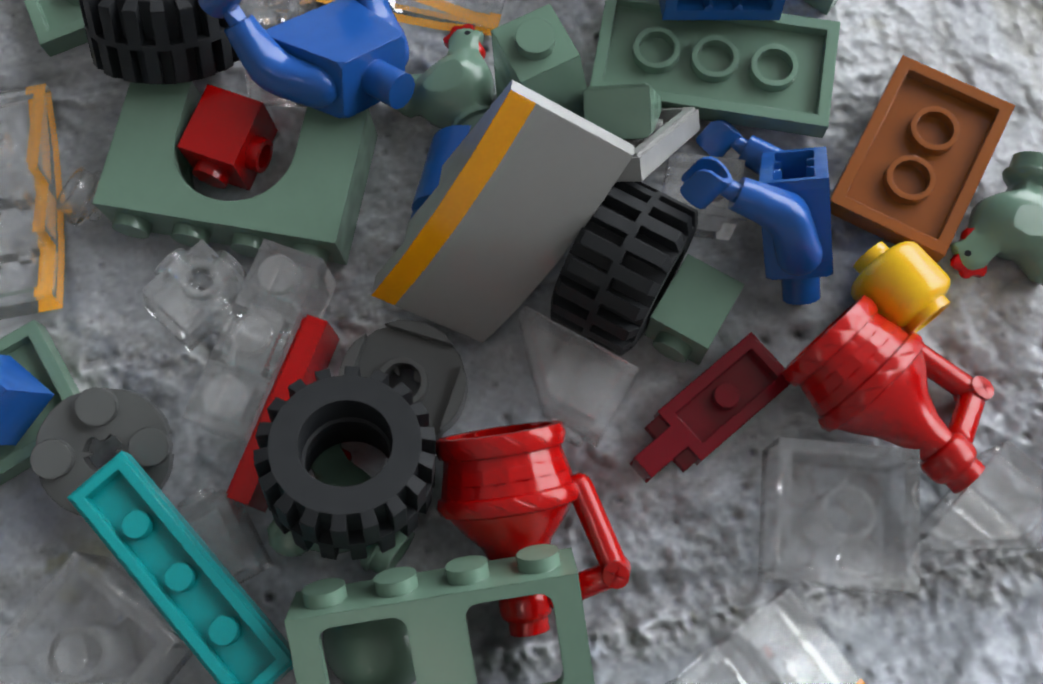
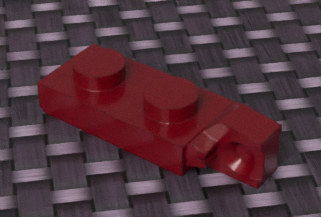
[629,332,790,483]

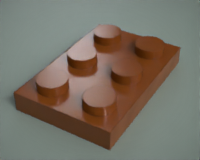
[830,55,1016,263]

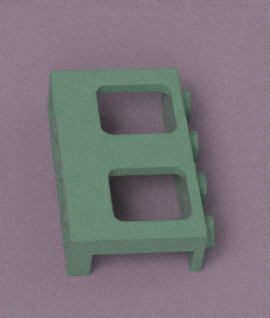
[284,544,595,684]

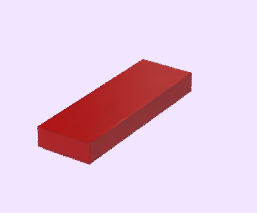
[226,314,340,513]

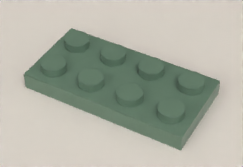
[590,0,840,138]

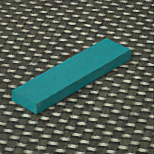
[67,451,293,684]

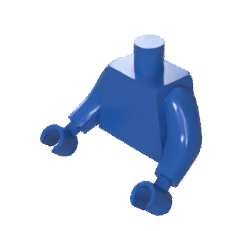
[198,0,415,118]
[680,120,833,305]

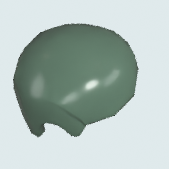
[323,618,416,684]

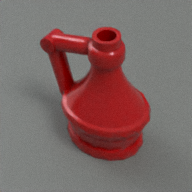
[781,295,994,494]
[436,420,631,637]

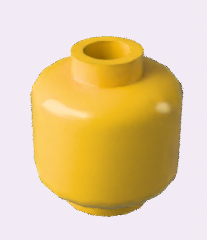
[851,241,951,333]

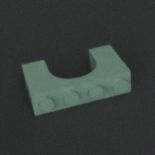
[92,81,378,268]

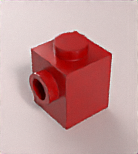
[177,84,278,191]

